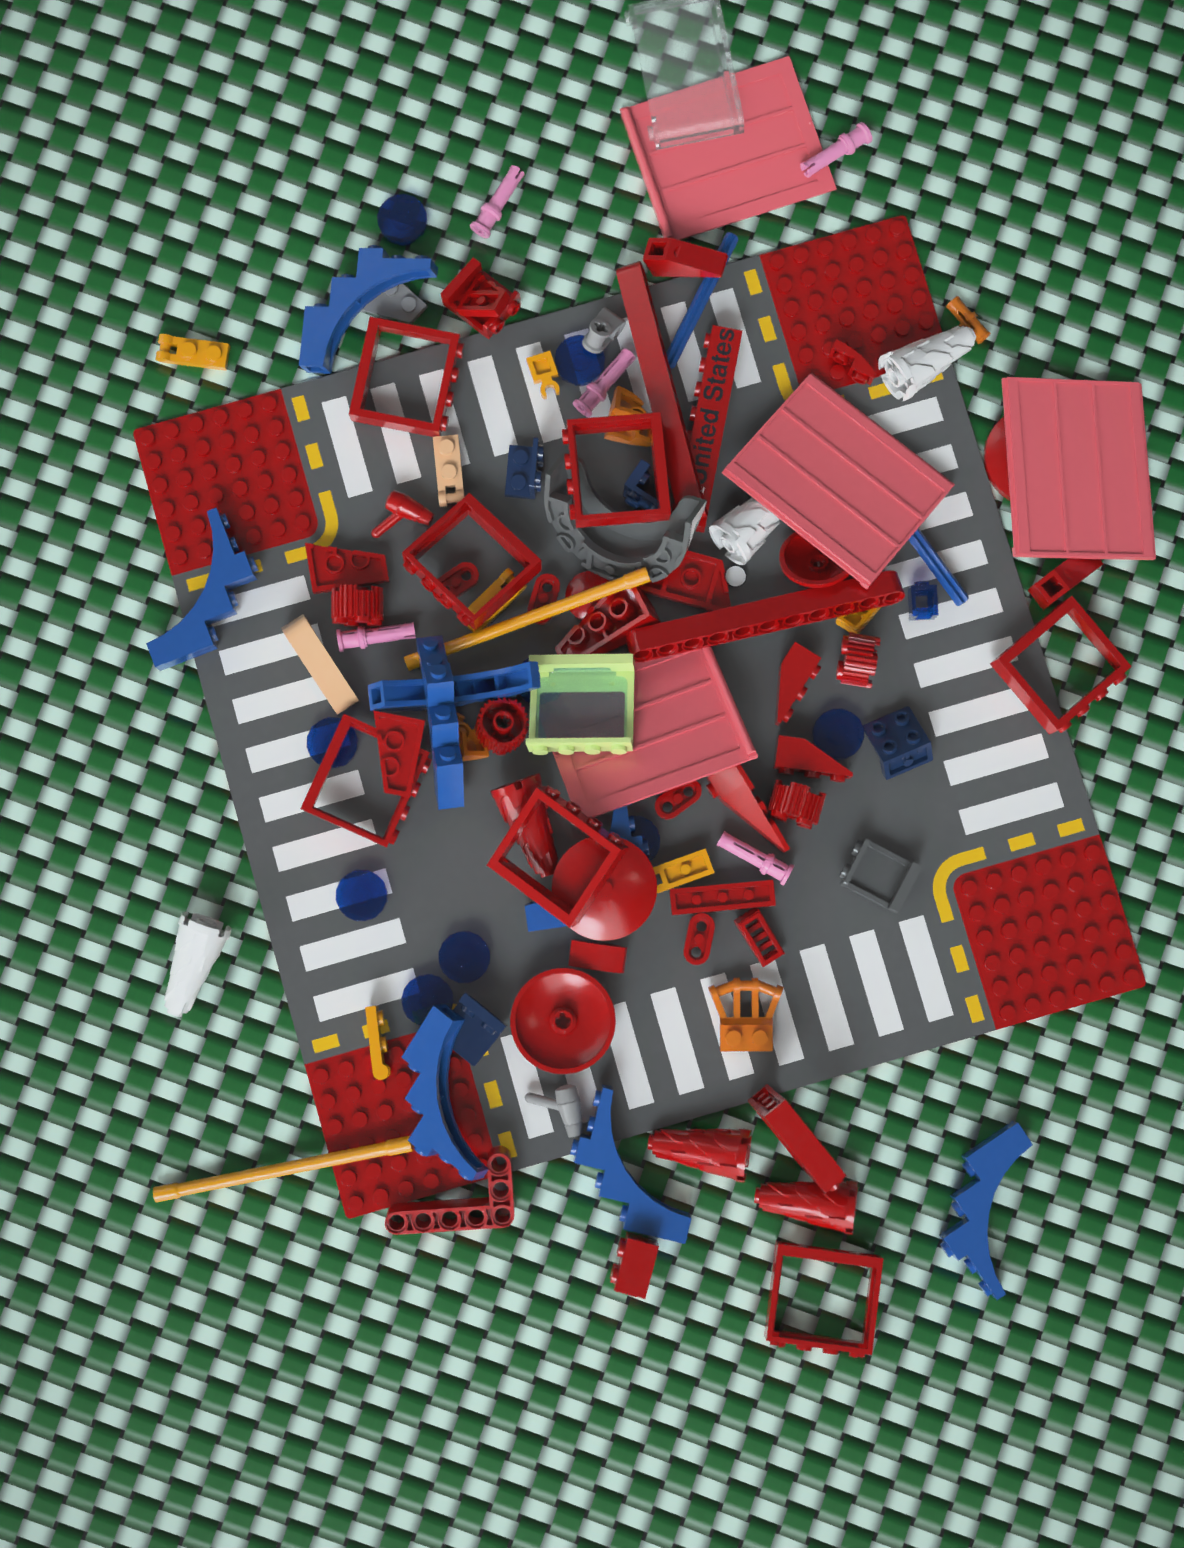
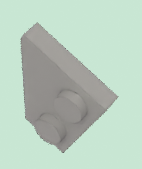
[360,284,427,325]

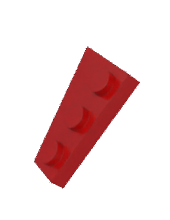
[305,543,390,594]

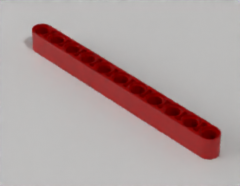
[616,261,708,518]
[625,570,905,663]

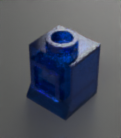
[908,581,939,621]

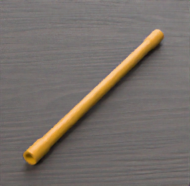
[404,567,651,671]
[153,1136,413,1203]

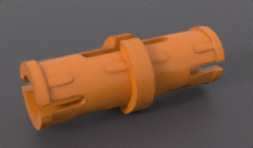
[946,296,991,345]

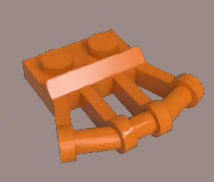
[708,978,784,1052]

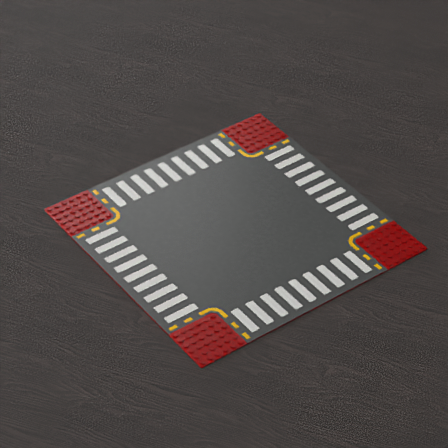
[133,215,1146,1219]

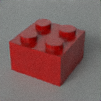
[610,1232,659,1299]

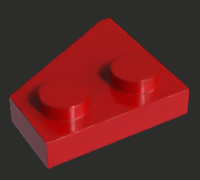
[456,273,510,317]

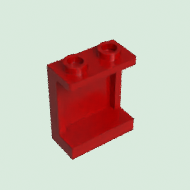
[440,257,521,340]

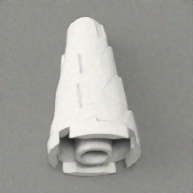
[878,326,976,401]
[709,497,780,565]
[164,912,232,1017]

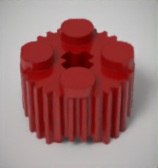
[331,584,383,627]
[836,632,881,689]
[475,698,529,755]
[767,779,826,830]

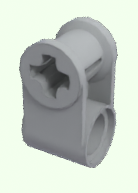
[582,307,626,354]

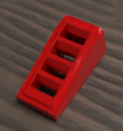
[734,908,785,967]

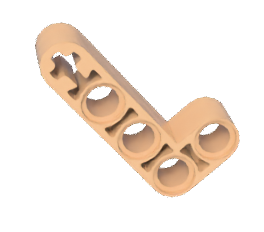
[282,614,359,715]

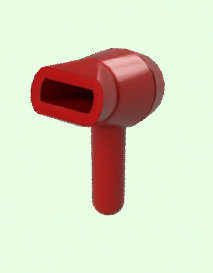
[371,490,435,538]

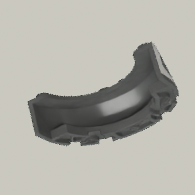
[544,452,707,583]

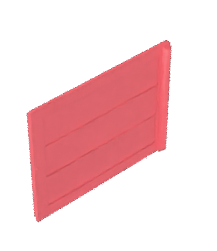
[620,56,837,240]
[722,373,955,589]
[1002,377,1156,560]
[539,646,758,817]

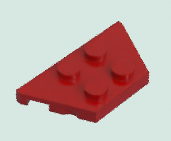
[640,550,731,611]

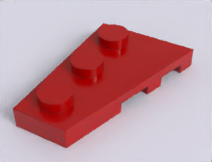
[373,710,425,798]

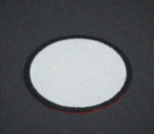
[725,565,747,588]

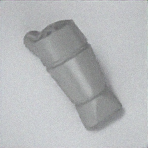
[525,1084,583,1138]

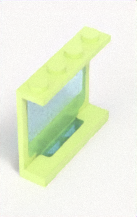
[526,654,635,755]

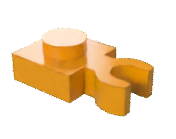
[526,351,560,400]

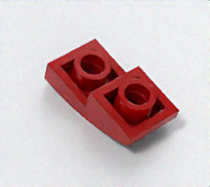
[829,339,876,385]
[568,939,627,973]

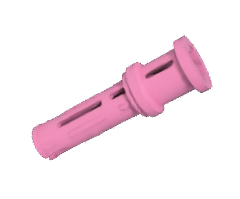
[800,122,872,178]
[470,165,525,239]
[573,348,636,418]
[336,622,416,652]
[716,831,795,886]

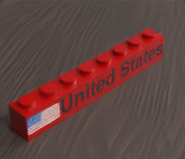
[672,325,743,533]

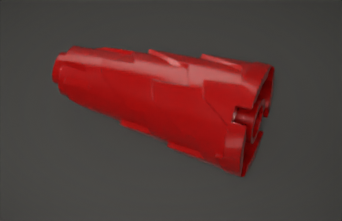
[490,773,558,878]
[648,1128,752,1183]
[754,1180,858,1235]

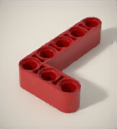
[385,1145,515,1235]

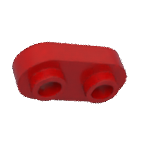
[432,562,479,603]
[527,573,560,625]
[654,780,702,820]
[683,913,715,965]

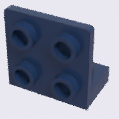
[505,437,544,499]
[623,459,658,510]
[863,706,933,780]
[453,993,507,1066]

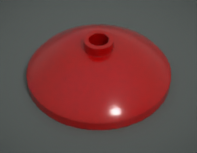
[779,532,850,588]

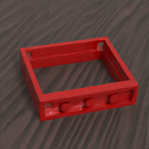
[349,317,464,437]
[562,412,671,528]
[402,493,542,630]
[990,596,1132,735]
[300,714,432,848]
[487,786,629,928]
[747,1084,847,1193]
[764,1241,883,1358]

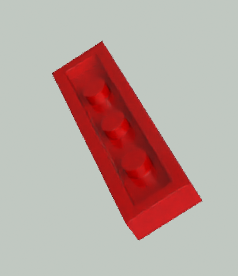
[669,880,776,915]

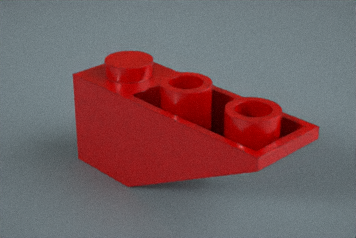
[642,238,728,278]
[1028,558,1103,610]
[775,642,821,726]
[773,735,853,782]

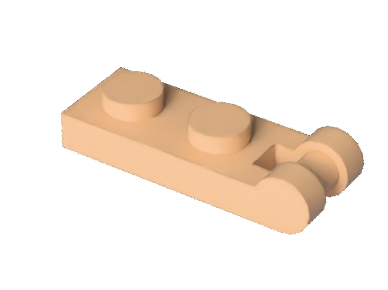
[433,434,465,507]

